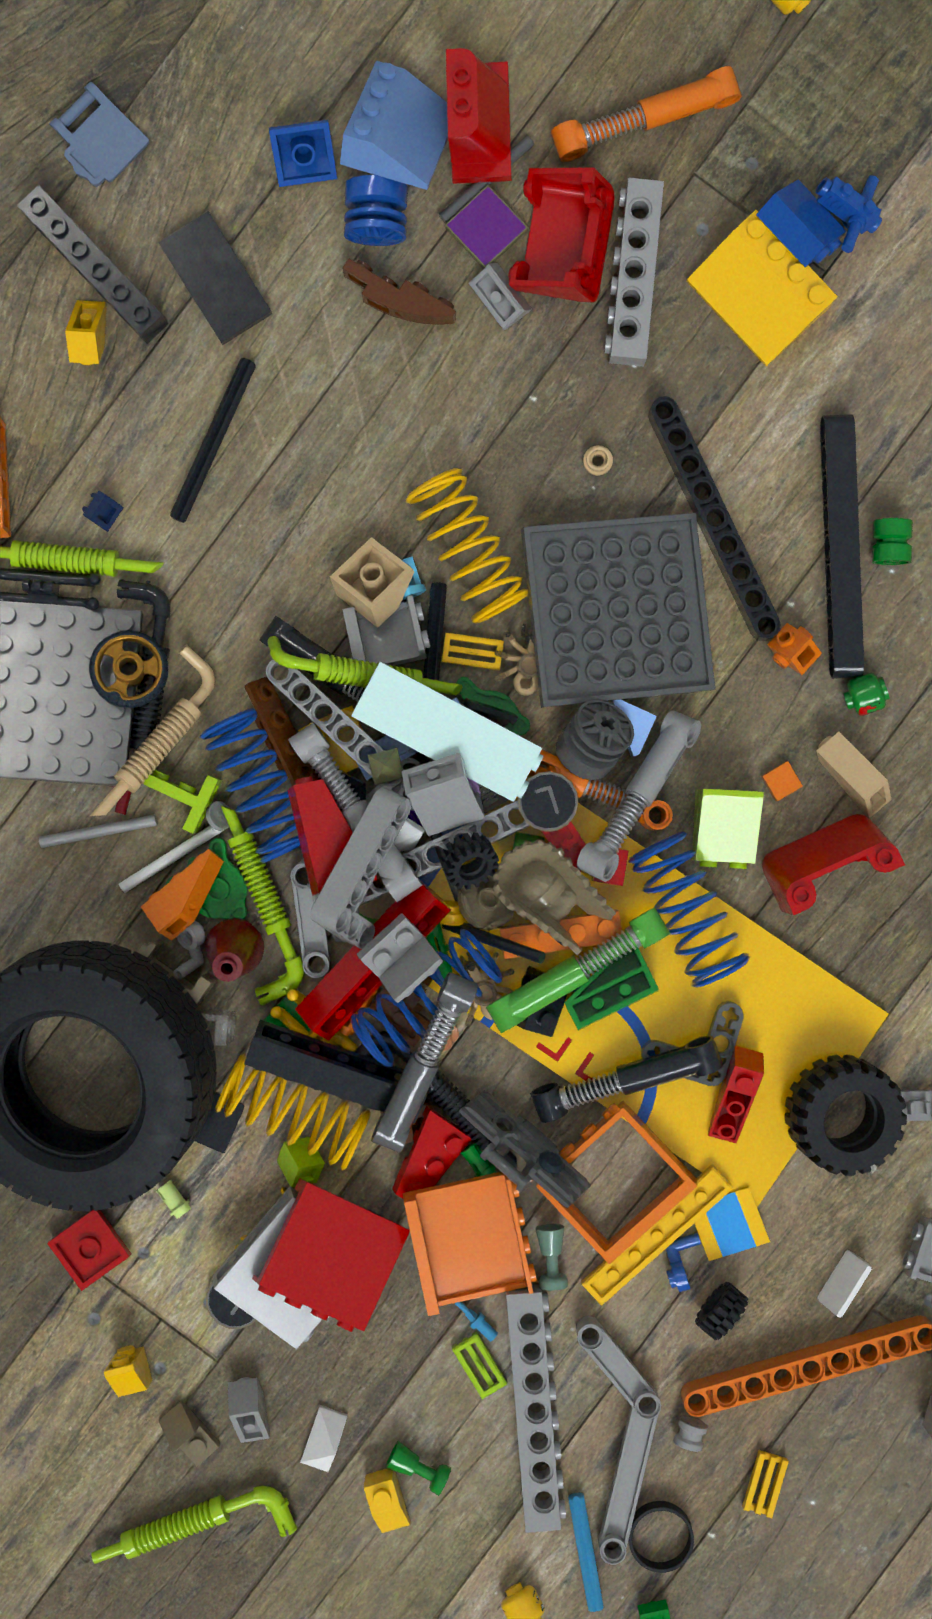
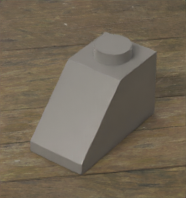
[228,1377,270,1443]

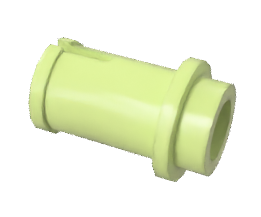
[156,1180,191,1219]

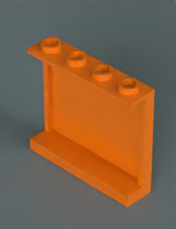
[403,1172,537,1316]

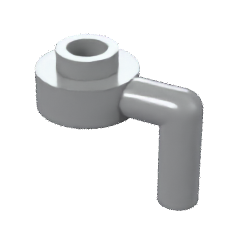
[173,921,205,980]

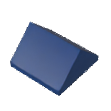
[269,119,337,187]

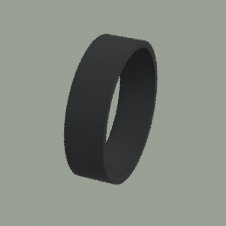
[628,1501,694,1573]

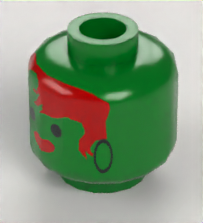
[843,673,890,716]

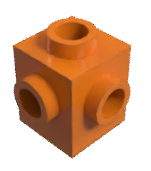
[767,623,822,675]

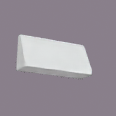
[817,1250,872,1318]

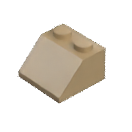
[330,537,414,628]

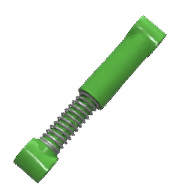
[486,907,670,1033]

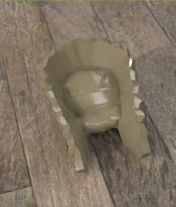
[493,839,616,955]

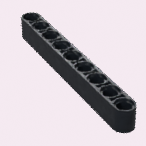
[648,396,781,641]
[820,414,864,679]

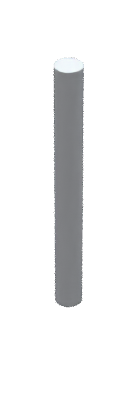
[39,814,158,848]

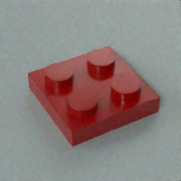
[47,1209,132,1291]

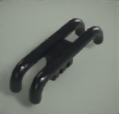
[0,568,101,610]

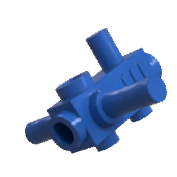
[816,175,882,253]

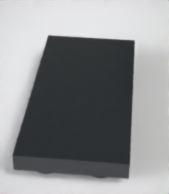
[158,211,272,345]

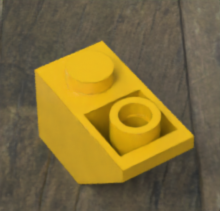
[104,1345,152,1397]

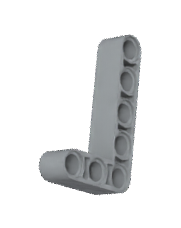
[311,787,411,949]

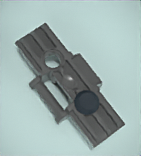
[459,1090,591,1208]

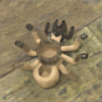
[494,624,538,696]
[460,949,515,1026]

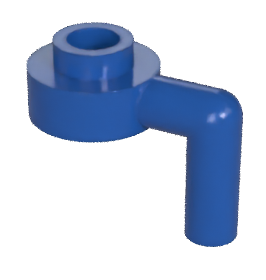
[666,1233,701,1292]

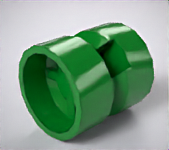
[872,518,913,565]

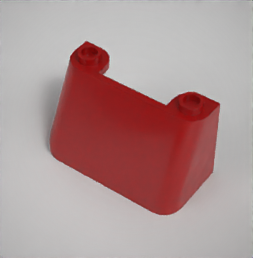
[508,167,615,303]
[762,814,905,915]

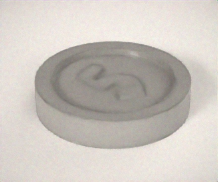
[206,801,229,831]

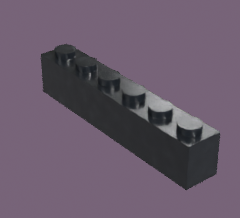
[244,1019,428,1123]

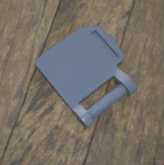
[49,81,149,187]

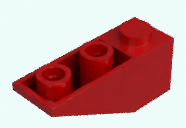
[708,1046,764,1144]

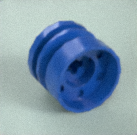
[344,175,408,246]

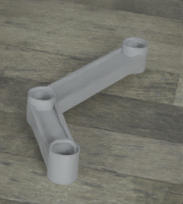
[290,758,421,978]
[576,1316,661,1565]

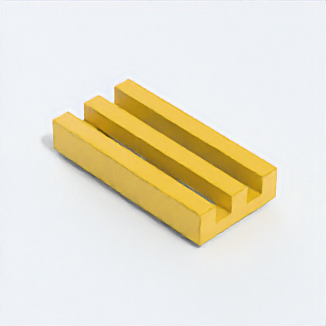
[441,633,504,671]
[742,1450,789,1518]

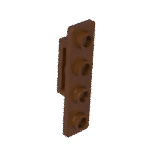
[245,677,319,786]

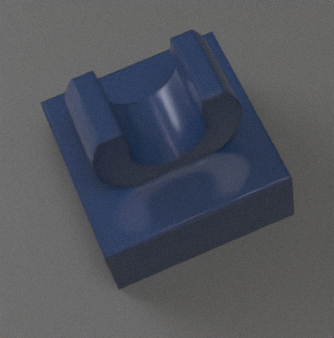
[82,491,124,532]

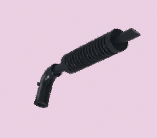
[117,579,171,751]
[354,1031,517,1169]

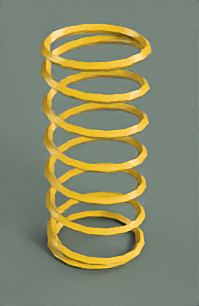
[406,468,528,624]
[215,1053,371,1171]

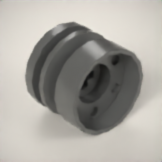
[556,699,634,780]

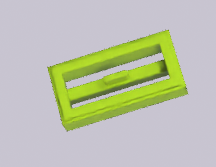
[452,1331,507,1399]

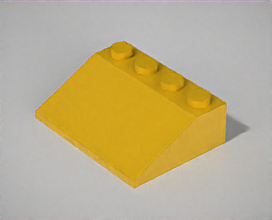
[686,210,838,367]

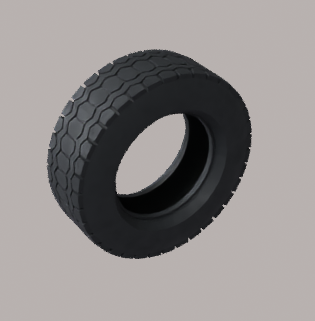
[0,940,217,1211]

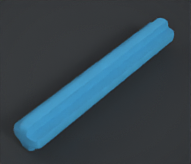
[568,1492,604,1612]

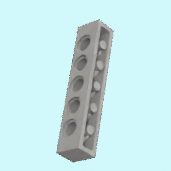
[604,178,664,367]

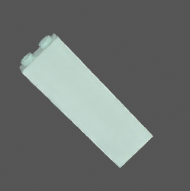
[351,662,543,802]

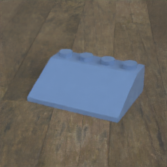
[340,61,448,190]

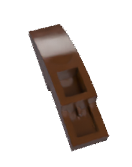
[342,258,456,325]

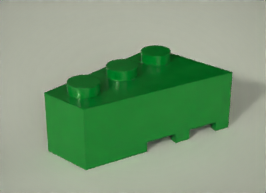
[564,947,659,1031]

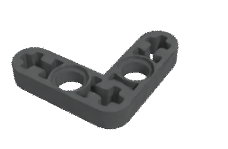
[641,1001,744,1086]

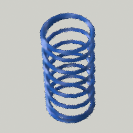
[199,708,301,863]
[628,832,750,988]
[351,929,502,1067]

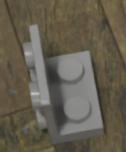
[357,913,443,1003]

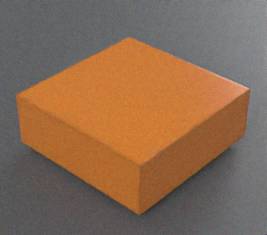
[761,761,803,801]

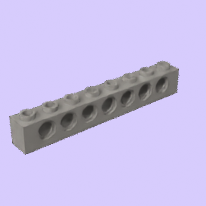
[506,1284,566,1533]

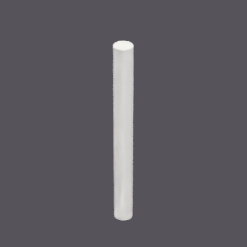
[119,826,224,893]

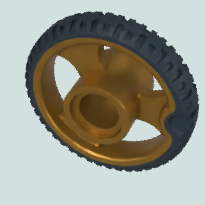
[89,630,168,708]

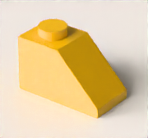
[65,300,107,365]
[364,1469,411,1533]

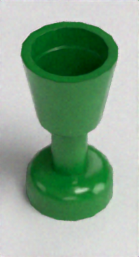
[385,1441,451,1496]

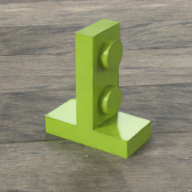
[143,769,222,834]

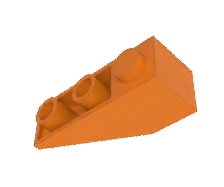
[141,849,224,941]

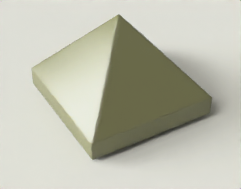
[368,748,403,785]

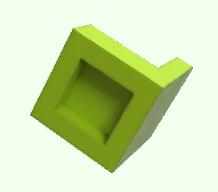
[277,1137,325,1188]

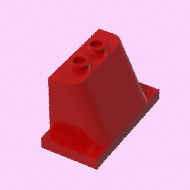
[446,48,512,184]

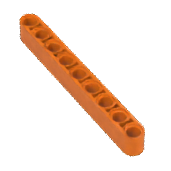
[681,1316,932,1417]

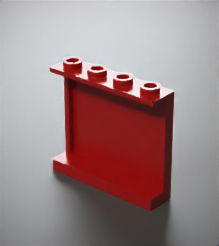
[252,1178,410,1332]

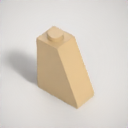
[816,732,891,818]

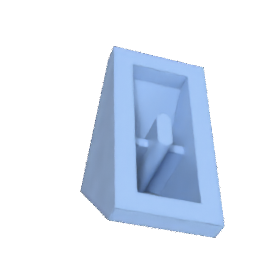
[611,699,657,757]

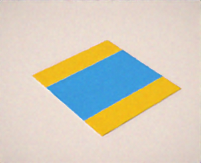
[694,1187,770,1261]

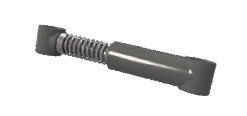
[371,972,478,1153]

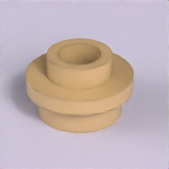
[583,445,613,476]

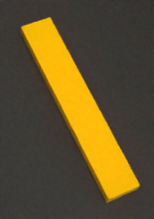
[581,1165,733,1306]

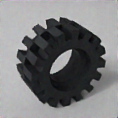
[440,832,499,890]
[695,1282,748,1340]

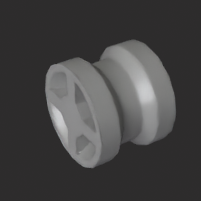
[673,1416,708,1452]

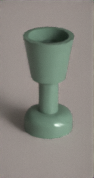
[535,1224,568,1291]

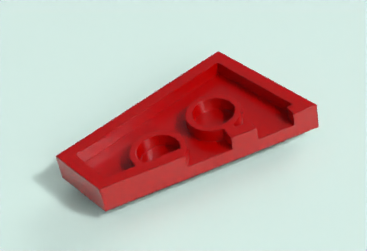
[392,1105,472,1199]

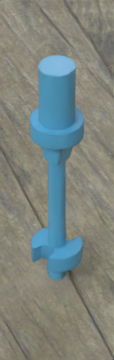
[455,1302,498,1342]

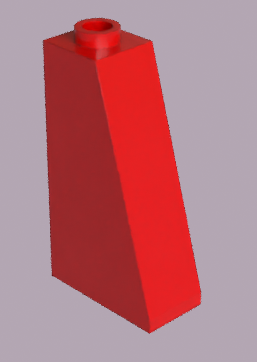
[287,776,377,896]

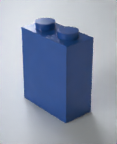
[756,179,847,267]

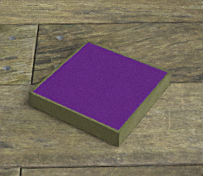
[445,185,528,269]

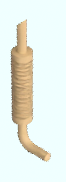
[90,644,215,816]

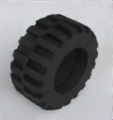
[784,1055,907,1176]

